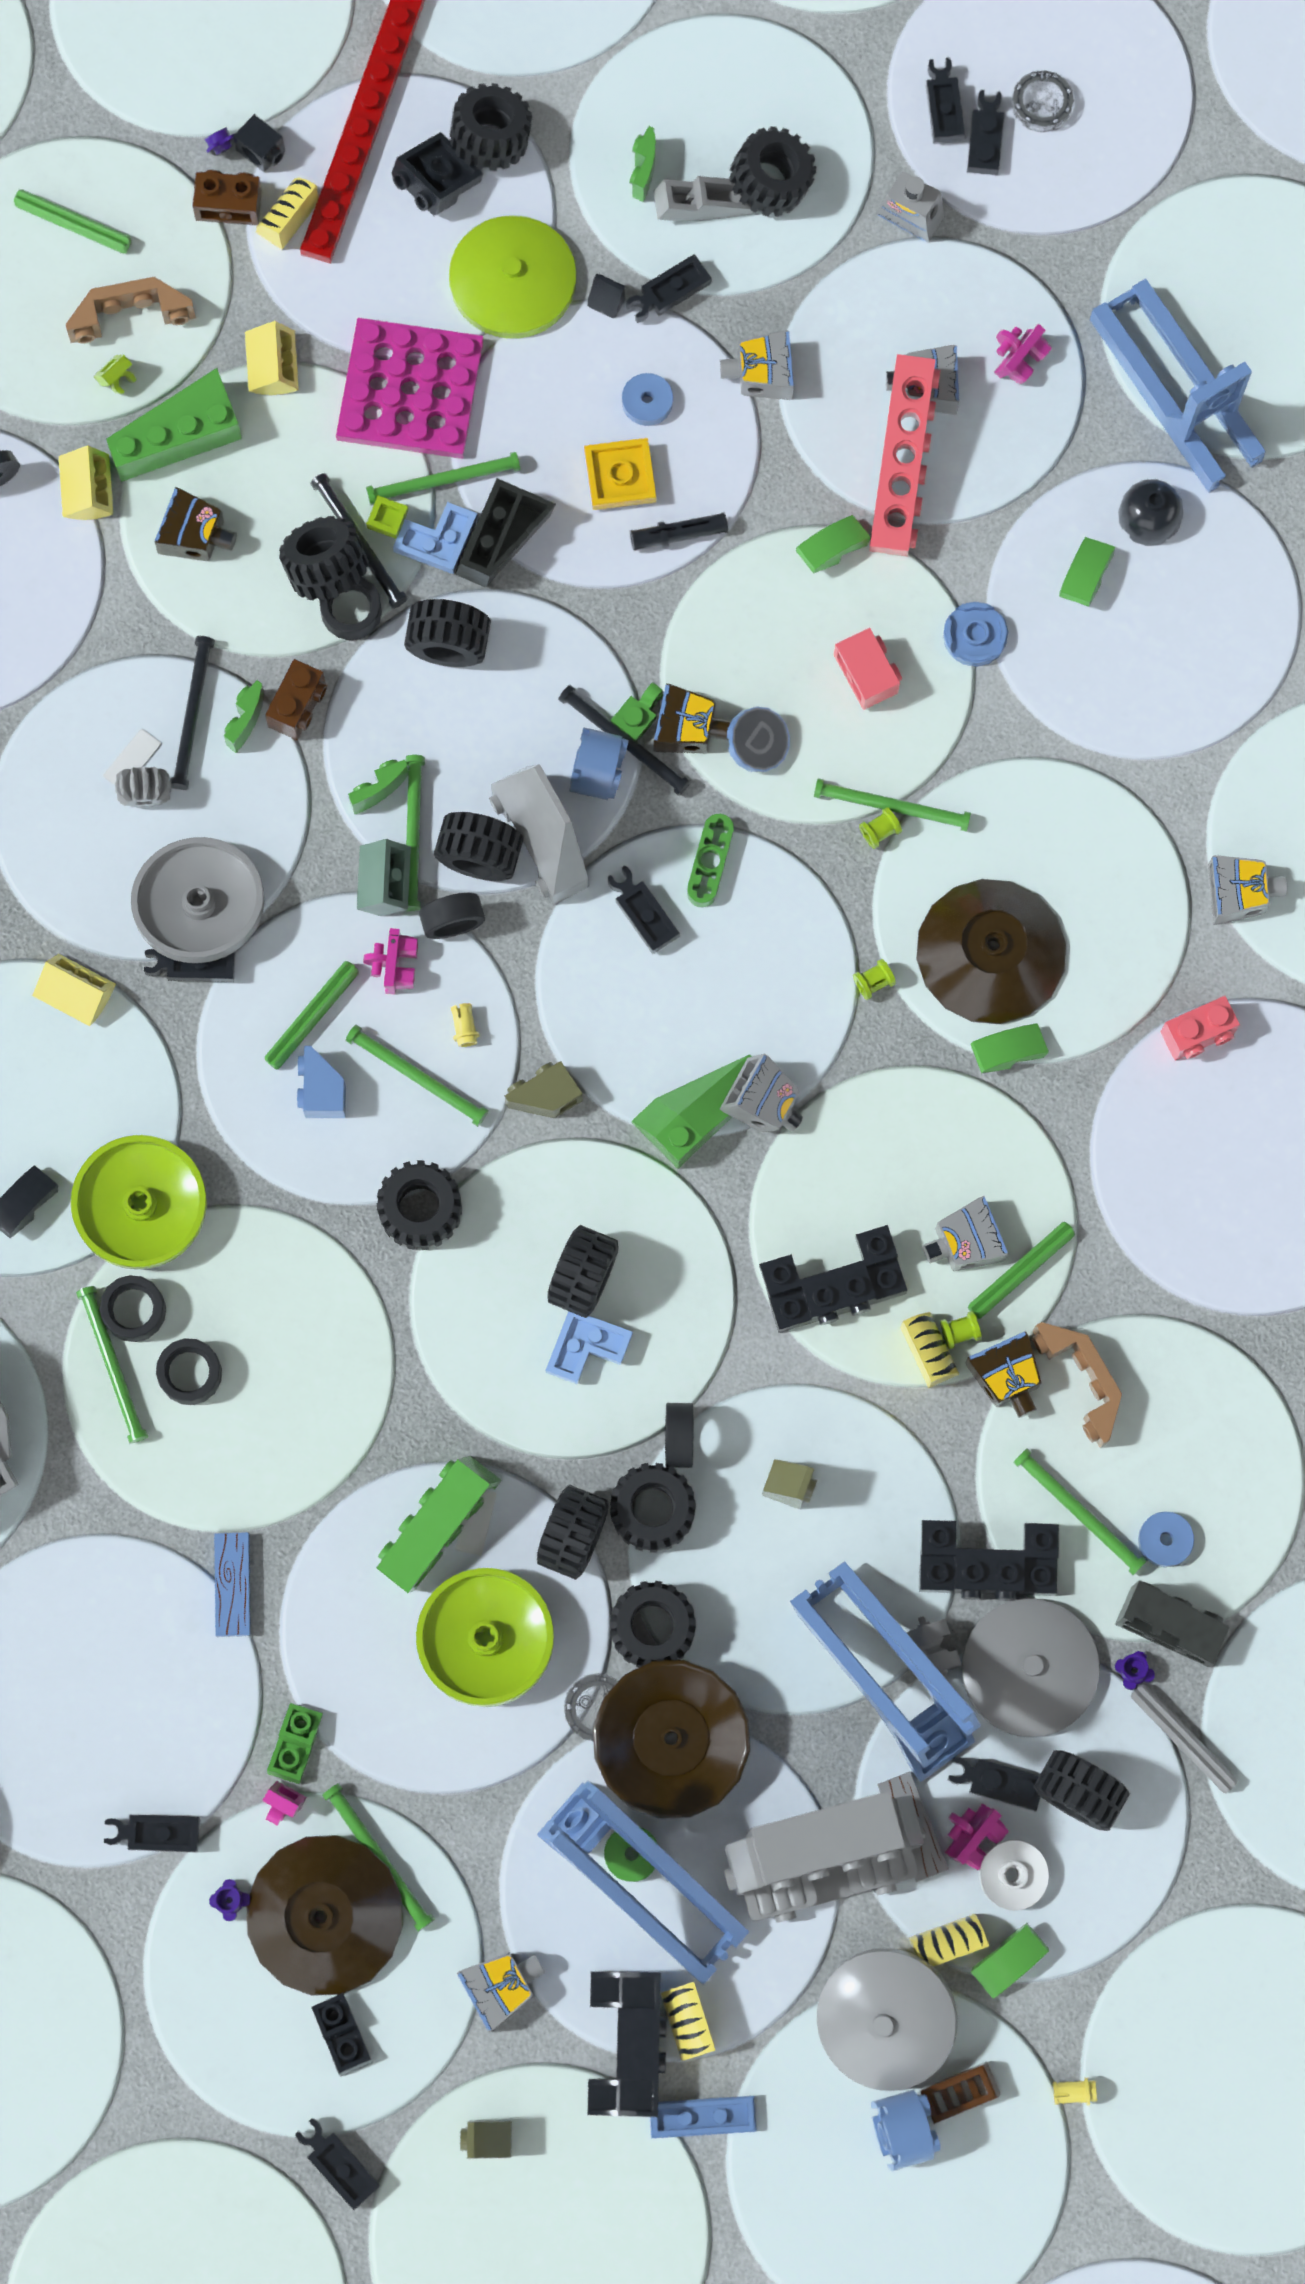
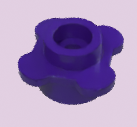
[204,127,235,155]
[1115,1651,1155,1690]
[209,1879,250,1922]

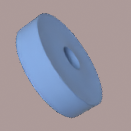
[622,373,673,426]
[1138,1512,1194,1567]

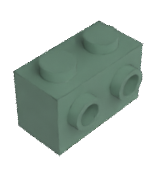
[357,839,411,916]

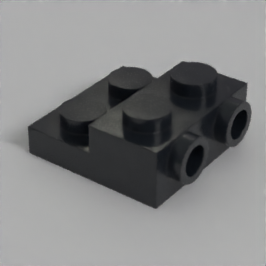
[391,132,484,216]

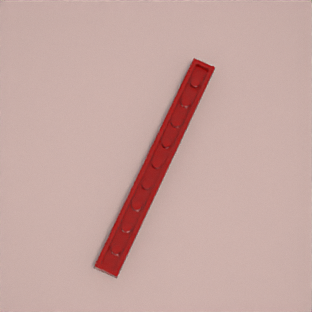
[300,0,425,264]

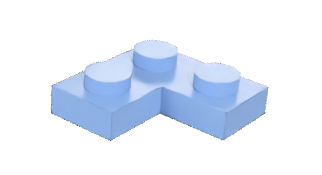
[393,502,478,574]
[546,1311,633,1384]

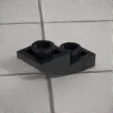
[0,1165,58,1239]
[311,1993,373,2077]

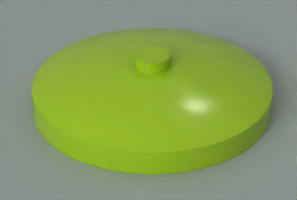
[449,215,576,339]
[71,1135,207,1270]
[416,1568,554,1707]

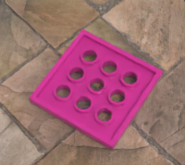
[336,317,484,459]

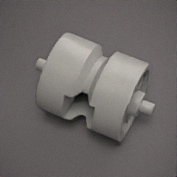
[906,1616,962,1680]

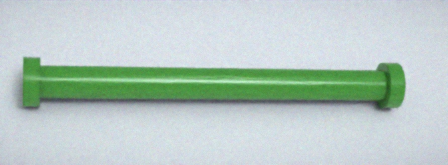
[366,451,520,506]
[405,755,425,911]
[813,778,971,832]
[345,1024,489,1127]
[76,1286,148,1444]
[1013,1448,1147,1575]
[322,1783,435,1932]

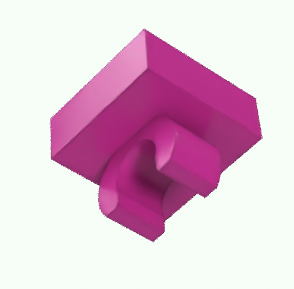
[262,1781,307,1826]

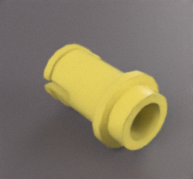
[450,1003,480,1047]
[1053,2077,1097,2106]

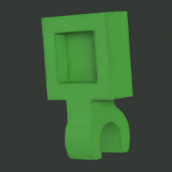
[611,682,663,742]

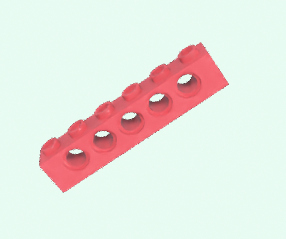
[869,354,940,557]

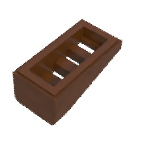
[920,2061,1000,2124]

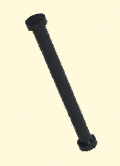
[310,473,408,609]
[170,636,215,790]
[558,685,691,796]

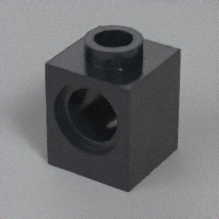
[233,114,285,173]

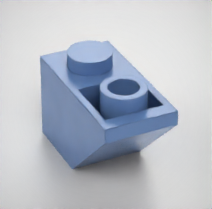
[297,1046,346,1118]

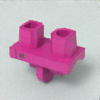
[994,324,1052,384]
[363,928,418,995]
[944,1803,1008,1870]

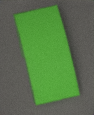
[629,126,656,202]
[795,515,871,574]
[1059,537,1115,607]
[223,680,265,753]
[348,759,408,815]
[970,1023,1049,1073]
[267,1703,323,1785]
[971,1923,1049,1999]

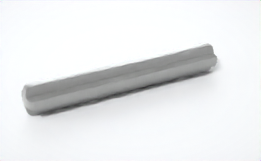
[1131,1684,1238,1793]

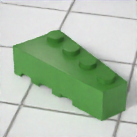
[106,368,242,482]
[376,1456,502,1593]

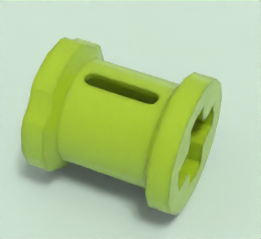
[859,807,902,849]
[853,959,896,1000]
[940,1311,982,1350]

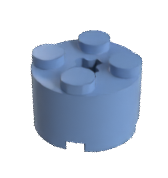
[569,727,628,800]
[871,2090,941,2171]

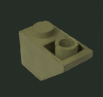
[504,1061,583,1119]
[762,1459,818,1509]
[460,2121,512,2159]

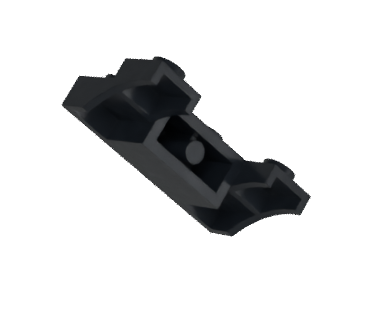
[759,1225,908,1333]
[919,1520,1059,1601]
[587,1971,667,2117]

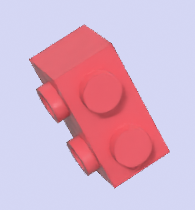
[834,628,902,710]
[1160,996,1240,1061]

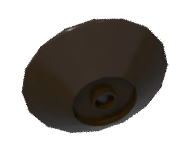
[916,879,1066,1024]
[593,1660,750,1819]
[246,1835,403,1996]

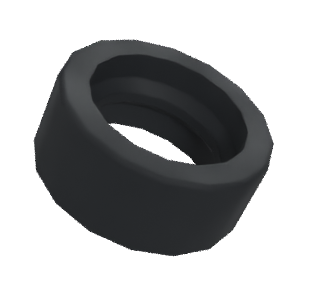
[319,577,382,641]
[419,892,486,939]
[100,1275,166,1342]
[156,1338,222,1405]
[665,1403,694,1468]

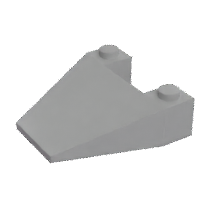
[489,764,588,905]

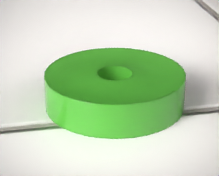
[604,1827,658,1882]

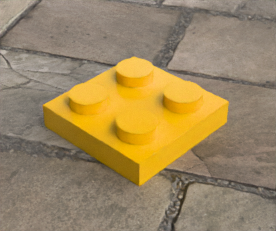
[584,438,657,510]

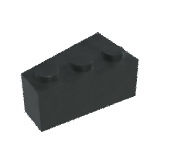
[456,478,556,588]
[1115,1580,1230,1667]

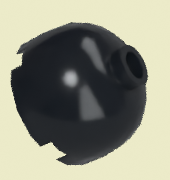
[1118,479,1184,546]

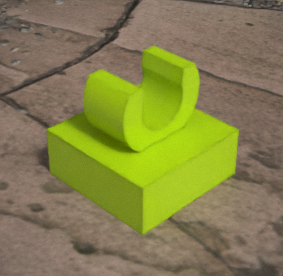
[93,355,137,394]
[366,496,409,539]

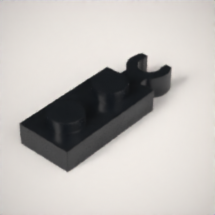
[926,57,965,143]
[967,90,1004,176]
[626,254,712,323]
[607,866,680,954]
[144,949,236,982]
[947,1757,1040,1812]
[103,1815,200,1853]
[295,2118,381,2210]

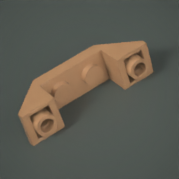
[65,277,196,344]
[1032,1322,1122,1448]

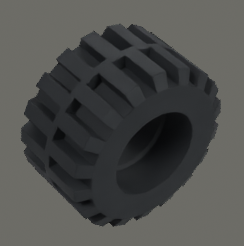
[449,83,532,171]
[729,126,816,217]
[279,516,369,601]
[404,599,491,667]
[434,812,524,881]
[376,1160,462,1250]
[547,1225,619,1318]
[610,1463,696,1553]
[537,1485,608,1580]
[610,1580,696,1668]
[1034,1750,1130,1831]

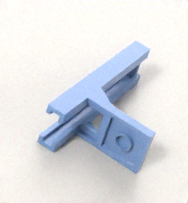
[1090,278,1266,493]
[790,1561,981,1782]
[537,1781,749,1985]

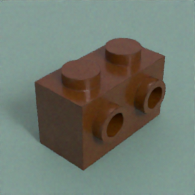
[192,170,262,225]
[265,659,327,741]

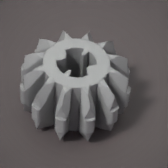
[115,766,171,807]

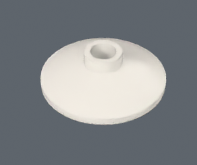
[980,1840,1049,1911]

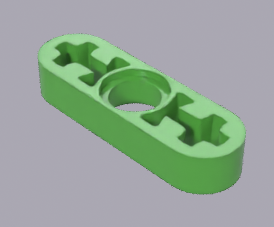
[687,814,734,907]

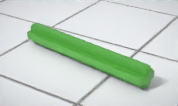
[13,189,131,254]
[264,961,359,1070]
[968,1222,1075,1319]

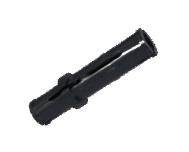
[629,512,728,551]

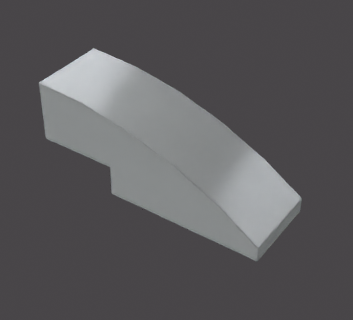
[653,176,758,221]

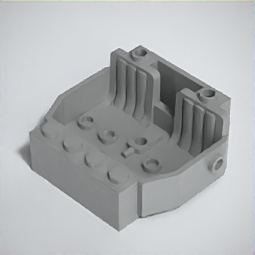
[724,1791,925,1923]

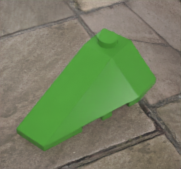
[631,1054,752,1169]

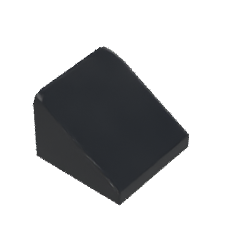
[587,273,625,318]

